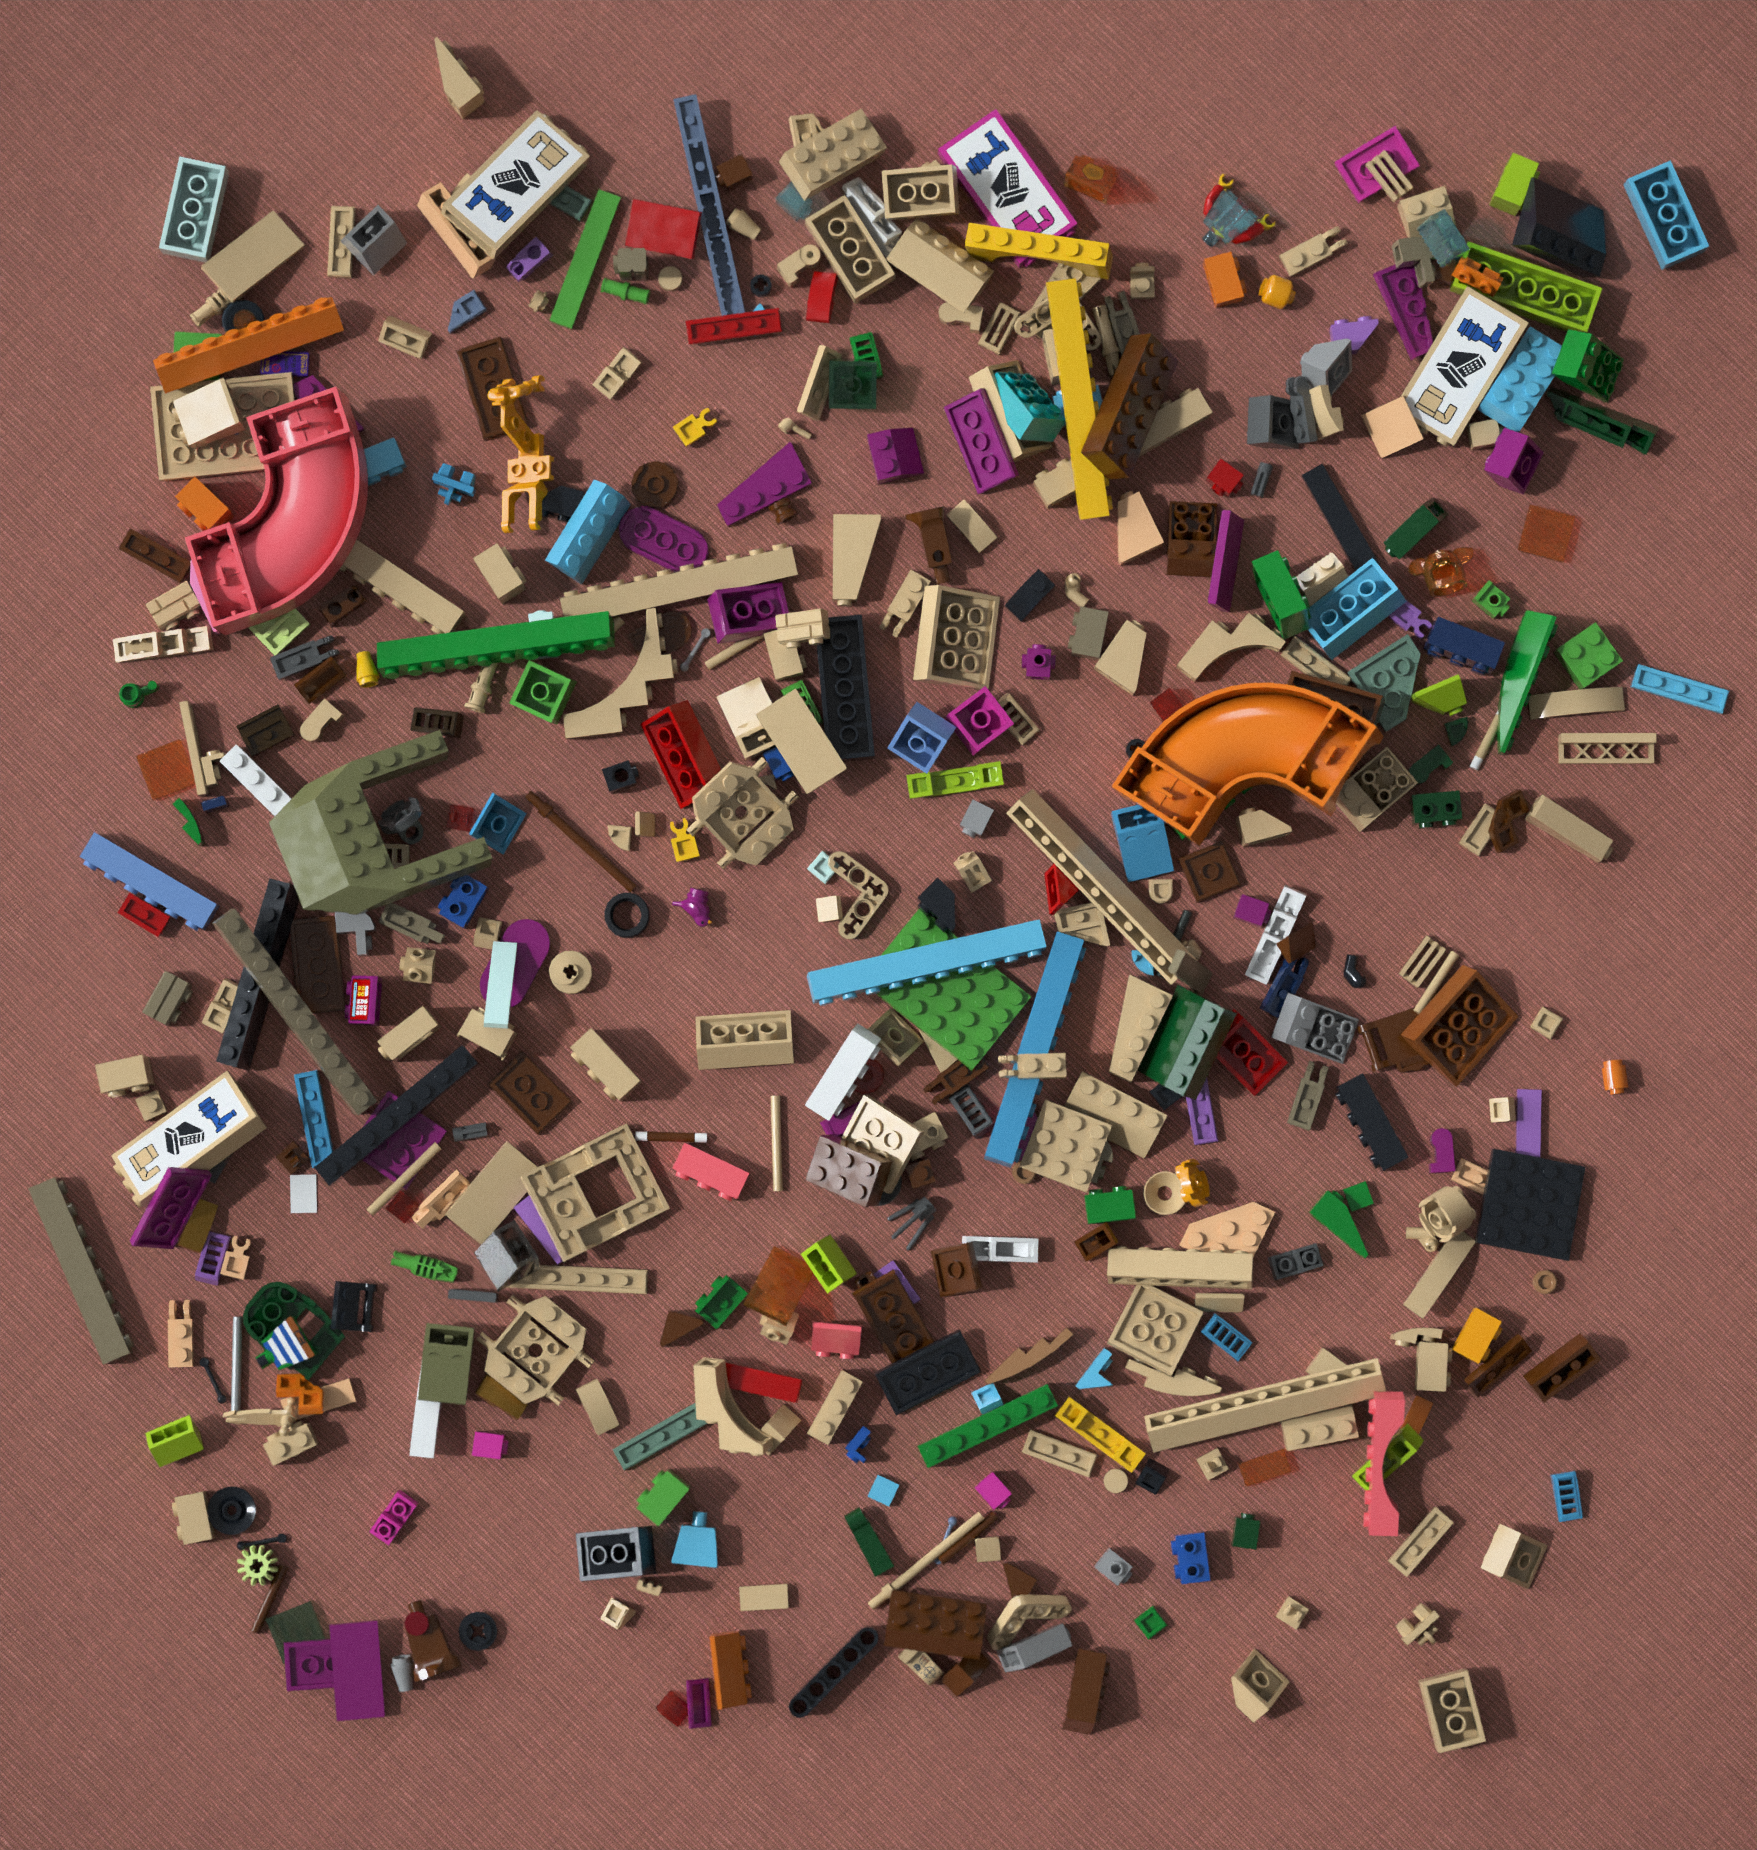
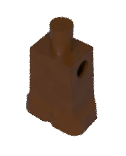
[905,506,952,584]
[405,1600,463,1682]

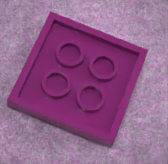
[363,1091,448,1190]

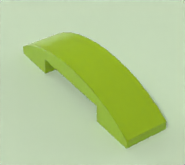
[906,761,1004,799]

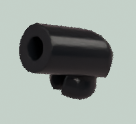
[1343,954,1367,989]

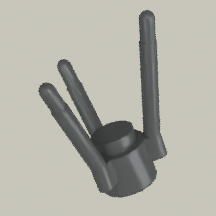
[887,1197,937,1251]

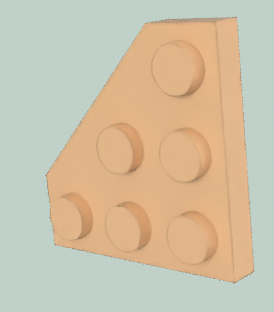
[1179,1202,1275,1257]

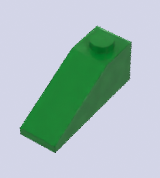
[1308,1190,1368,1258]

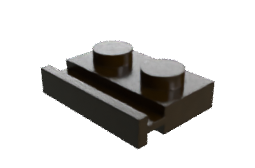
[236,704,295,757]

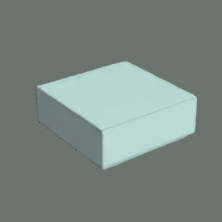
[807,851,840,884]

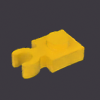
[673,408,717,448]
[670,818,700,863]

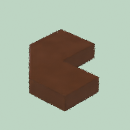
[1488,789,1530,853]

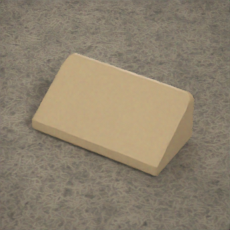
[378,316,432,359]
[1195,1293,1244,1312]

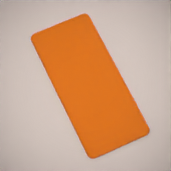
[1401,1396,1433,1434]

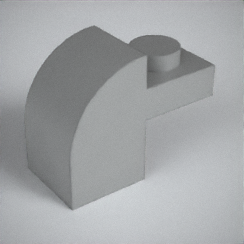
[335,912,377,956]

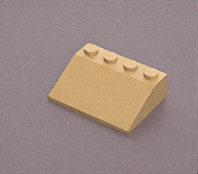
[913,585,1000,690]

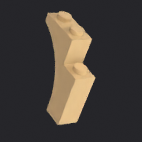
[1176,613,1286,682]
[694,1357,773,1456]

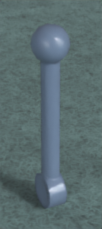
[934,1516,957,1564]

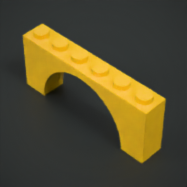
[965,223,1113,279]

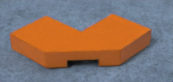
[276,1373,324,1415]

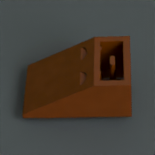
[1166,501,1217,577]

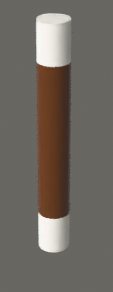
[635,1131,707,1143]

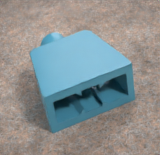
[672,1511,718,1568]

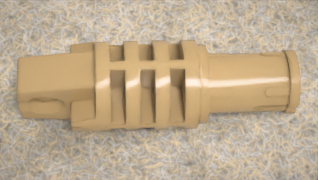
[190,289,246,327]

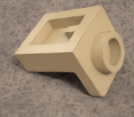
[1130,263,1155,299]
[201,750,226,788]
[953,851,992,893]

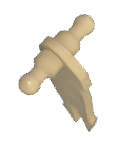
[223,1397,297,1436]

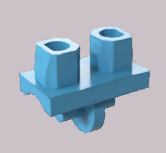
[432,463,476,505]

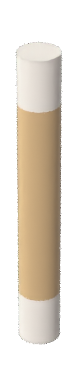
[1469,711,1498,771]

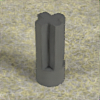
[1251,462,1273,498]
[453,1122,488,1142]

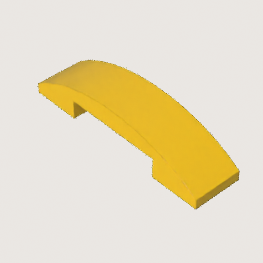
[1055,1397,1146,1473]

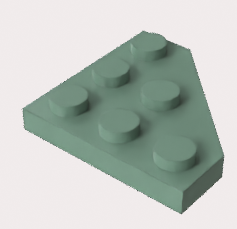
[1347,634,1421,733]

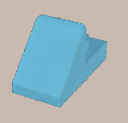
[1075,1348,1113,1389]

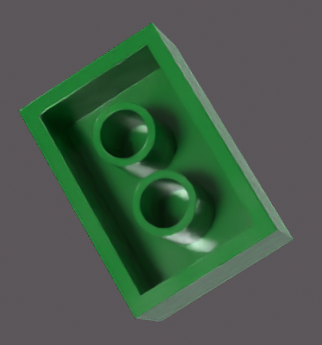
[1252,550,1311,640]

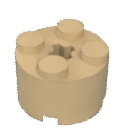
[1419,1186,1476,1242]

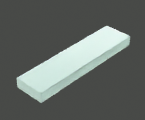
[484,941,517,1029]

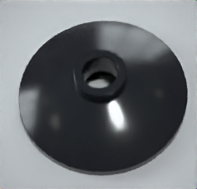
[207,1486,256,1535]

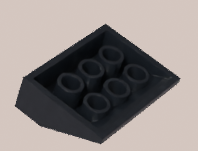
[1512,177,1606,277]

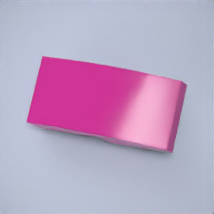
[369,1489,419,1546]

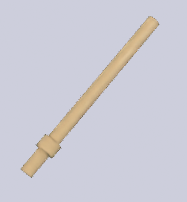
[868,1511,985,1610]

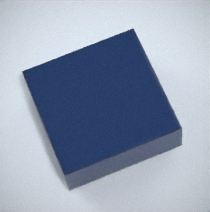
[201,796,229,813]

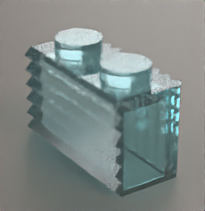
[1417,209,1470,268]

